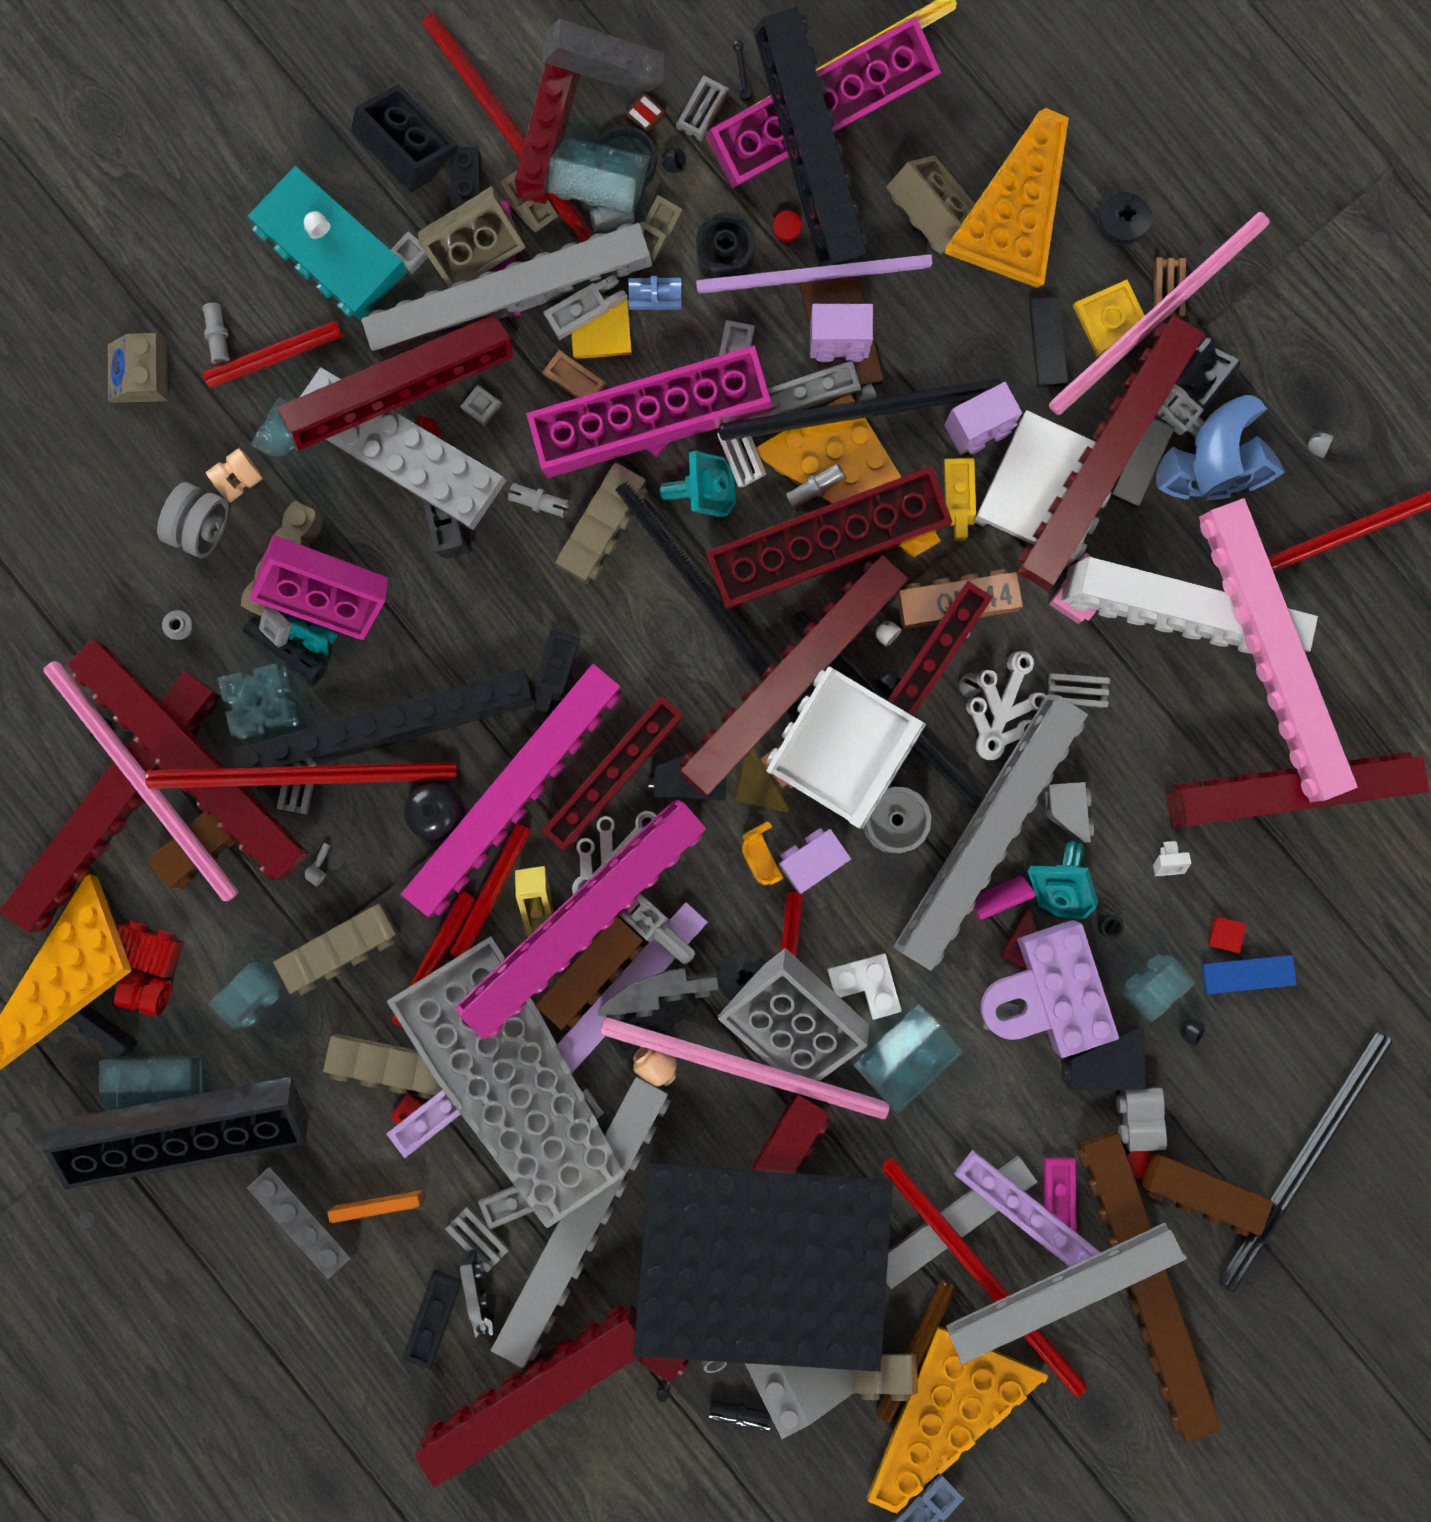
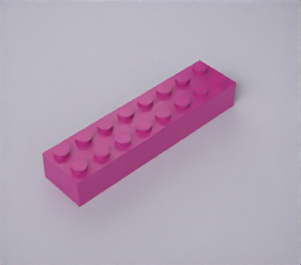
[705,17,941,189]
[526,345,772,478]

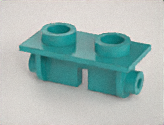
[280,612,338,656]

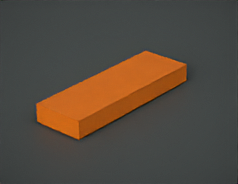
[328,1190,425,1223]

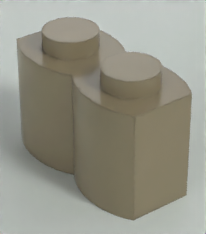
[852,1353,918,1401]

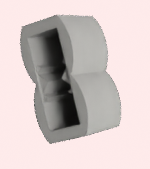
[1116,1086,1167,1151]

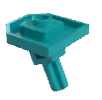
[660,451,736,517]
[1028,841,1098,919]

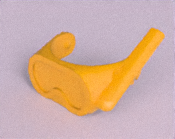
[742,822,784,885]

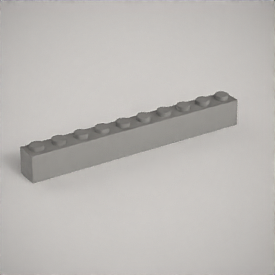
[361,223,653,360]
[893,694,1088,971]
[491,1075,671,1368]

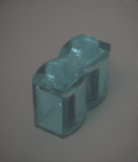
[1122,954,1195,1022]
[209,960,282,1030]

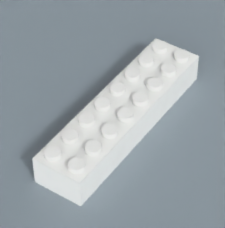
[1061,557,1318,654]

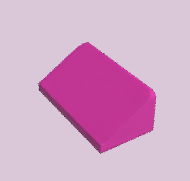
[973,876,1036,920]

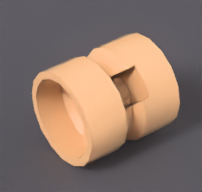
[206,447,263,503]

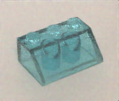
[547,137,650,213]
[854,1004,964,1113]
[99,1055,202,1111]

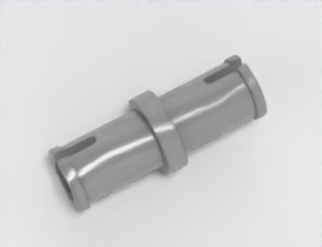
[202,303,230,365]
[786,463,847,509]
[508,483,570,519]

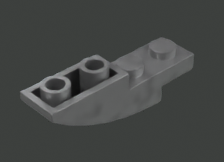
[598,967,718,1020]

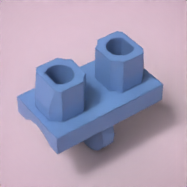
[628,276,681,310]

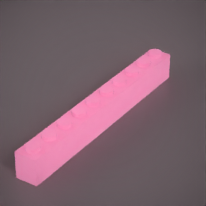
[1199,498,1358,802]

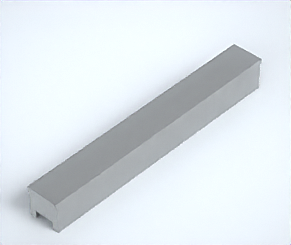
[946,1223,1187,1365]

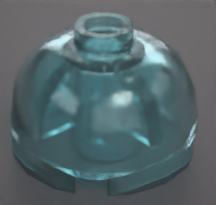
[251,397,298,457]

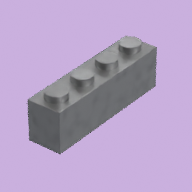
[543,18,664,94]
[247,1161,358,1279]

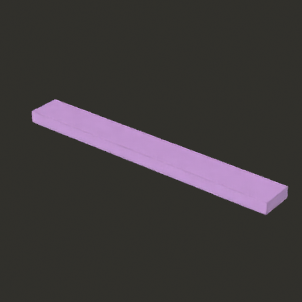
[696,254,932,294]
[557,902,708,1074]

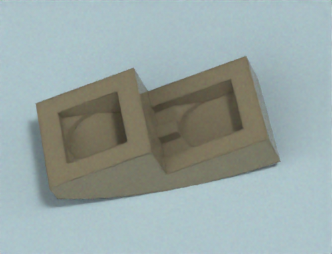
[496,171,558,232]
[640,195,685,262]

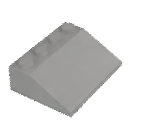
[718,948,869,1081]
[745,1363,853,1439]

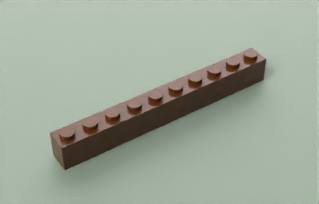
[1077,1130,1221,1442]

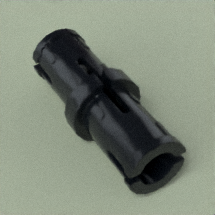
[708,1400,772,1433]

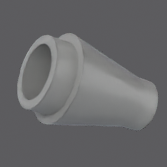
[590,204,634,233]

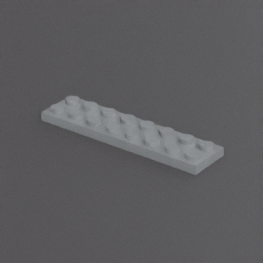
[300,367,506,530]

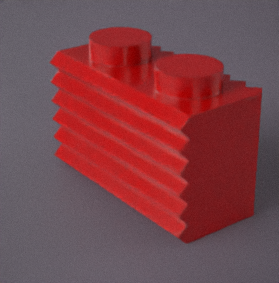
[117,920,184,978]

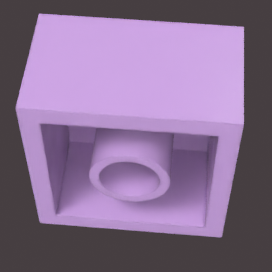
[810,304,873,362]
[944,382,1022,455]
[778,828,851,894]

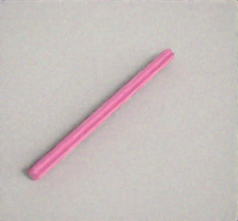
[1049,212,1270,415]
[43,661,238,901]
[600,1017,889,1119]

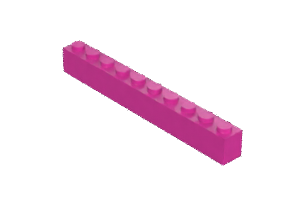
[401,664,622,917]
[454,799,706,1041]

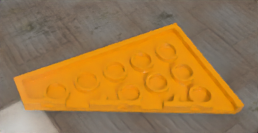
[945,108,1069,288]
[756,394,941,558]
[0,874,132,1070]
[867,1326,1048,1514]

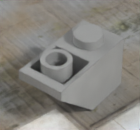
[1044,782,1094,843]

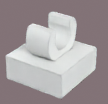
[1153,841,1191,876]

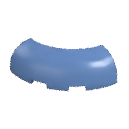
[1193,395,1267,496]
[1156,436,1285,501]

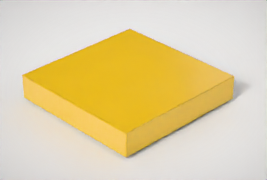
[1073,279,1149,357]
[572,296,632,359]

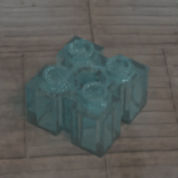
[218,663,299,739]

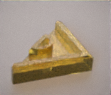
[735,749,790,813]

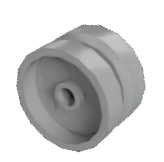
[157,482,229,559]
[863,787,932,853]

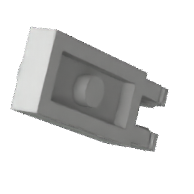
[543,275,628,340]

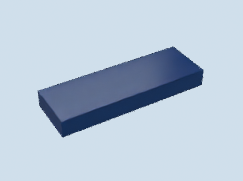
[1201,955,1297,994]

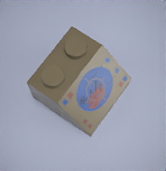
[108,333,168,403]

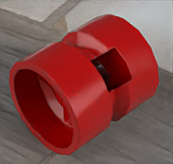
[114,969,172,1018]

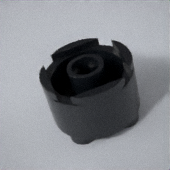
[696,212,755,279]

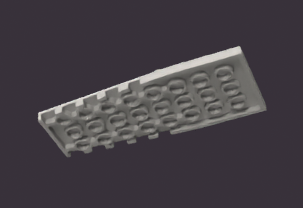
[387,936,625,1228]

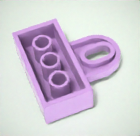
[981,920,1119,1058]

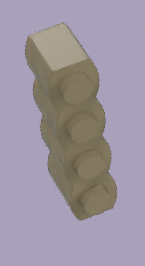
[555,462,648,584]
[241,501,323,617]
[273,903,400,996]
[323,1034,442,1099]

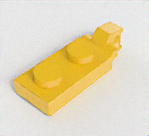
[944,458,976,541]

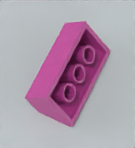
[249,535,388,640]

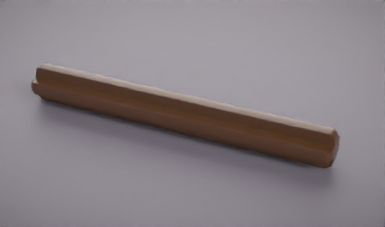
[876,1279,956,1423]

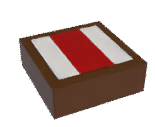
[625,93,666,135]

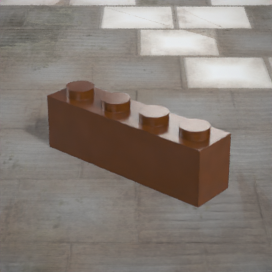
[147,786,270,889]
[535,915,644,1030]
[1140,1150,1274,1237]

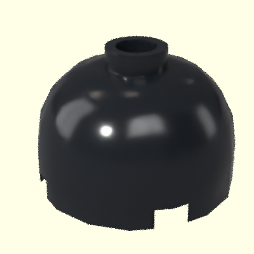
[404,782,465,842]

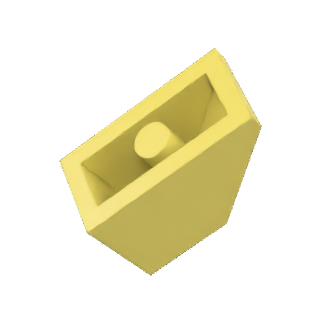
[515,866,554,937]

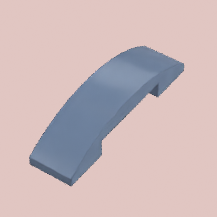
[890,1475,964,1522]

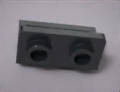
[1175,337,1241,411]

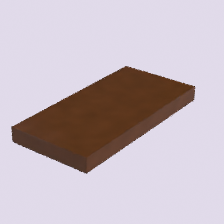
[799,276,883,388]

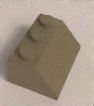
[886,155,975,254]
[418,186,526,288]

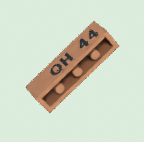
[896,569,1023,630]

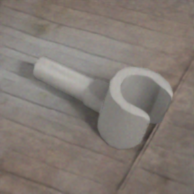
[305,843,330,886]

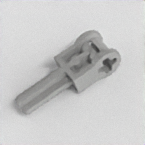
[1155,384,1205,438]
[618,893,695,965]

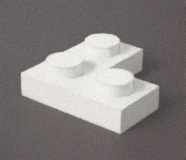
[827,953,902,1020]

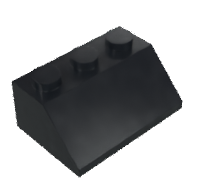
[351,84,458,193]

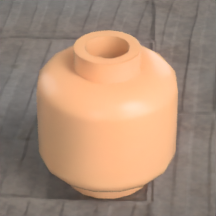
[633,1047,678,1087]

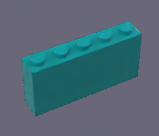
[248,166,408,321]

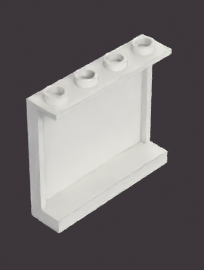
[974,410,1111,566]
[766,666,926,829]

